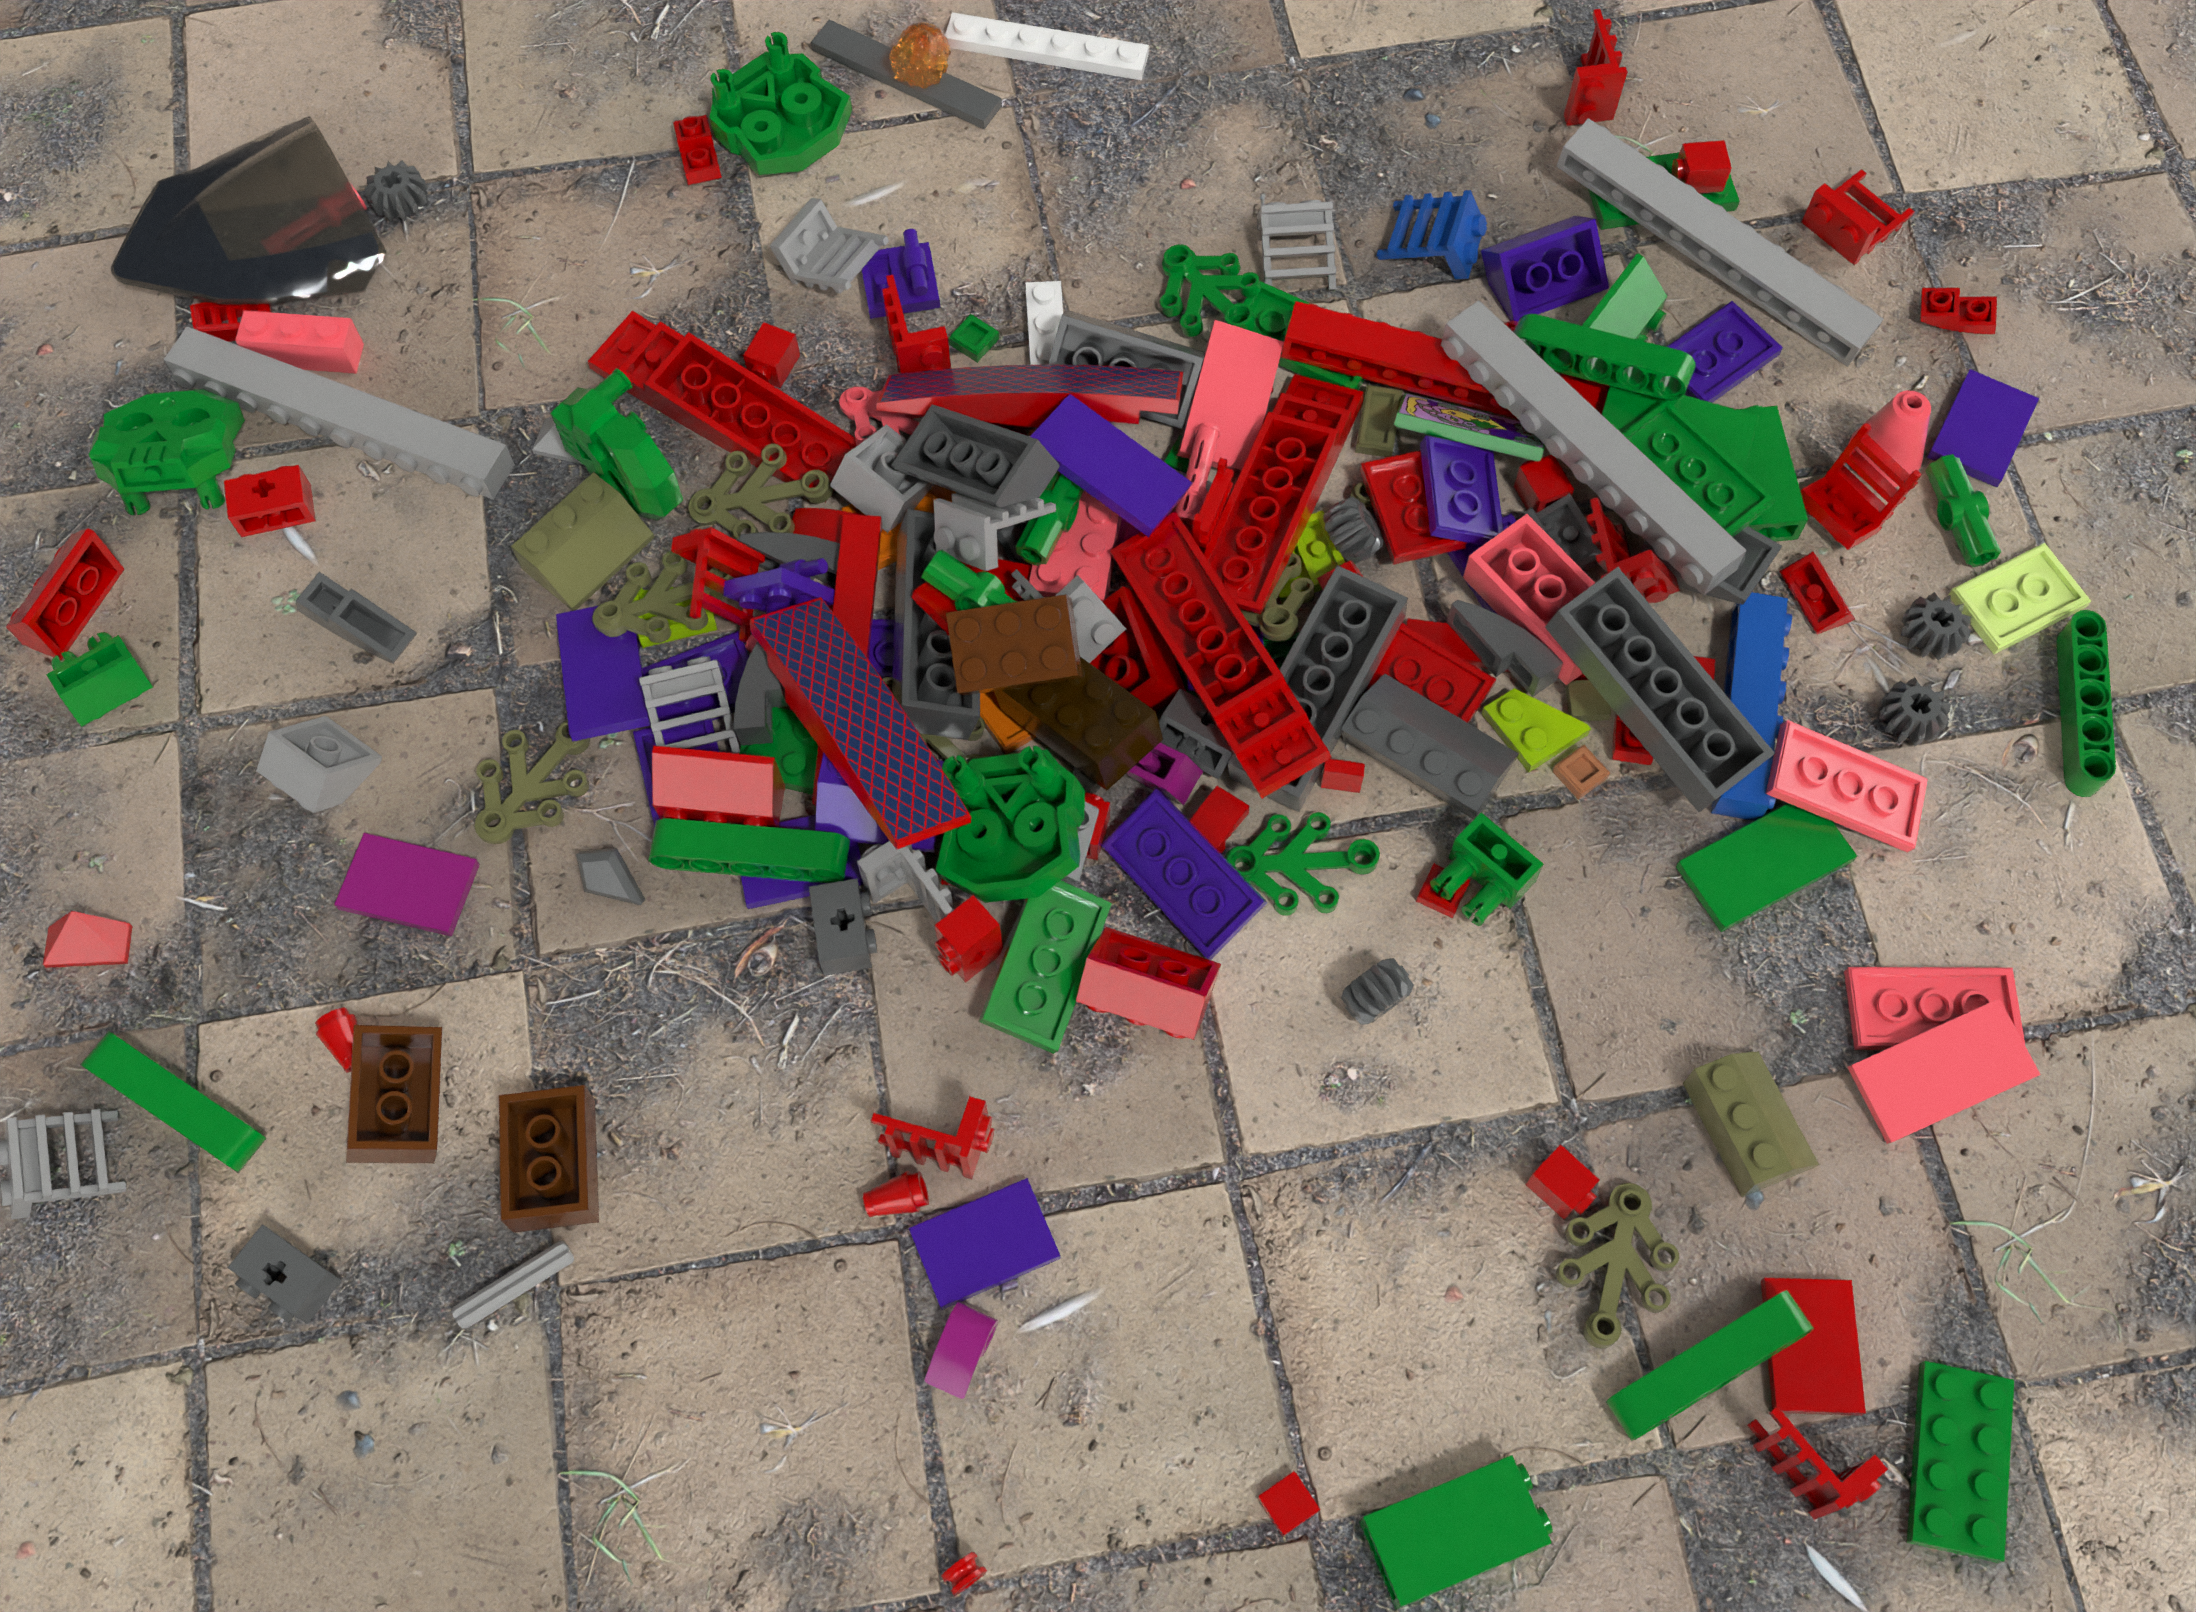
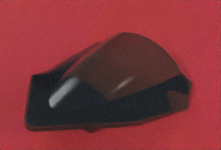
[111,116,387,305]

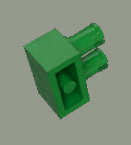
[46,632,153,727]
[1430,813,1544,926]

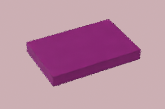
[334,833,480,937]

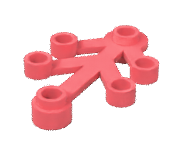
[839,387,924,446]

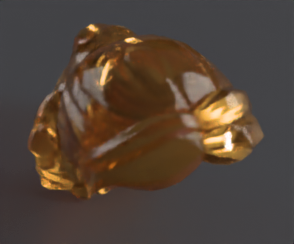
[889,22,951,89]

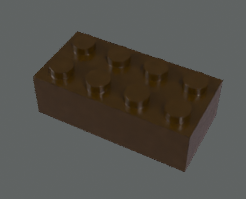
[994,657,1164,791]

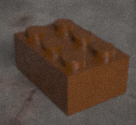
[946,594,1083,695]
[346,1025,442,1164]
[499,1085,599,1233]

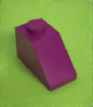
[1126,743,1203,805]

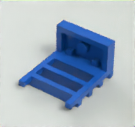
[1377,190,1487,280]

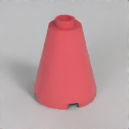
[1848,390,1931,487]

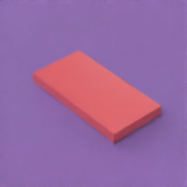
[1177,320,1284,475]
[1766,720,1928,852]
[1844,967,2025,1050]
[1847,998,2041,1144]

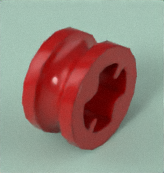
[941,1552,987,1596]

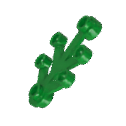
[1160,244,1261,337]
[1225,812,1380,916]

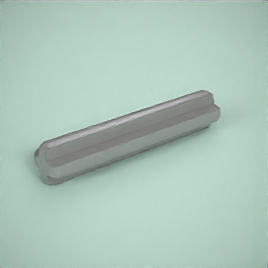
[451,1241,574,1329]

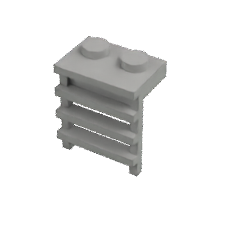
[769,198,889,294]
[1257,200,1336,291]
[934,493,1056,571]
[1011,569,1126,663]
[639,656,741,753]
[857,841,954,923]
[0,1109,126,1220]

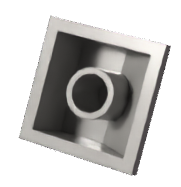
[830,424,934,533]
[256,716,382,813]

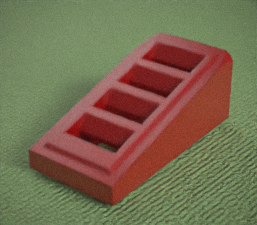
[190,299,272,342]

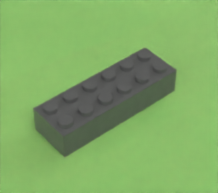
[892,509,980,740]
[1228,565,1408,812]
[1545,567,1775,812]

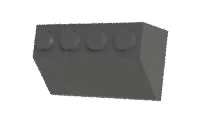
[1048,309,1205,429]
[891,404,1060,508]
[1341,674,1519,819]

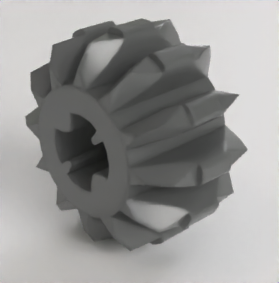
[365,160,428,222]
[1323,497,1383,564]
[1901,592,1972,660]
[1879,677,1951,747]
[1341,958,1414,1025]

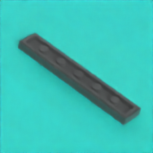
[811,19,1002,129]

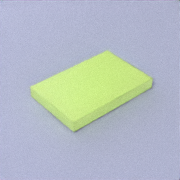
[1948,543,2091,654]

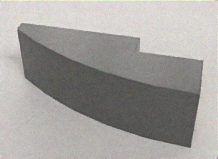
[738,532,840,588]
[295,572,417,664]
[1447,600,1563,697]
[734,641,788,745]

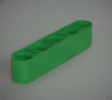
[1514,314,1695,401]
[2056,610,2116,797]
[649,818,850,883]
[80,1031,267,1173]
[1606,1290,1814,1441]

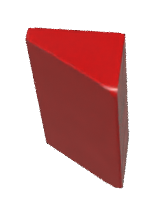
[1779,551,1855,635]

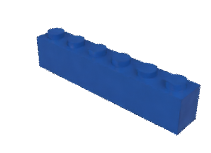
[1711,592,1792,821]

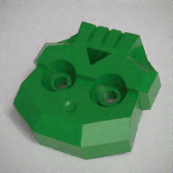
[709,32,852,175]
[550,369,683,521]
[89,389,245,515]
[935,746,1085,903]

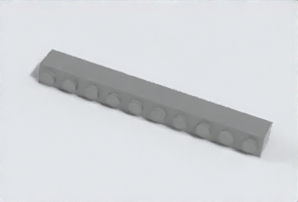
[1556,118,1884,367]
[1441,300,1747,596]
[164,327,515,500]

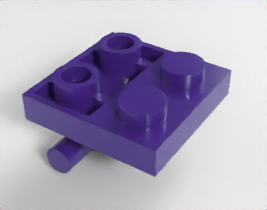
[862,229,941,319]
[723,558,835,614]

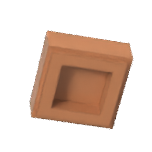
[1552,745,1610,800]

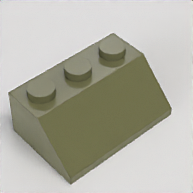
[511,472,655,611]
[1683,1051,1819,1197]

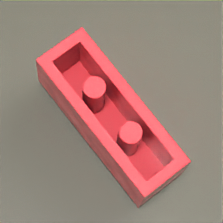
[235,310,364,374]

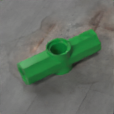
[1925,454,2001,568]
[1016,471,1084,566]
[921,549,1016,611]

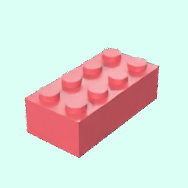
[1029,490,1122,602]
[1463,514,1595,685]

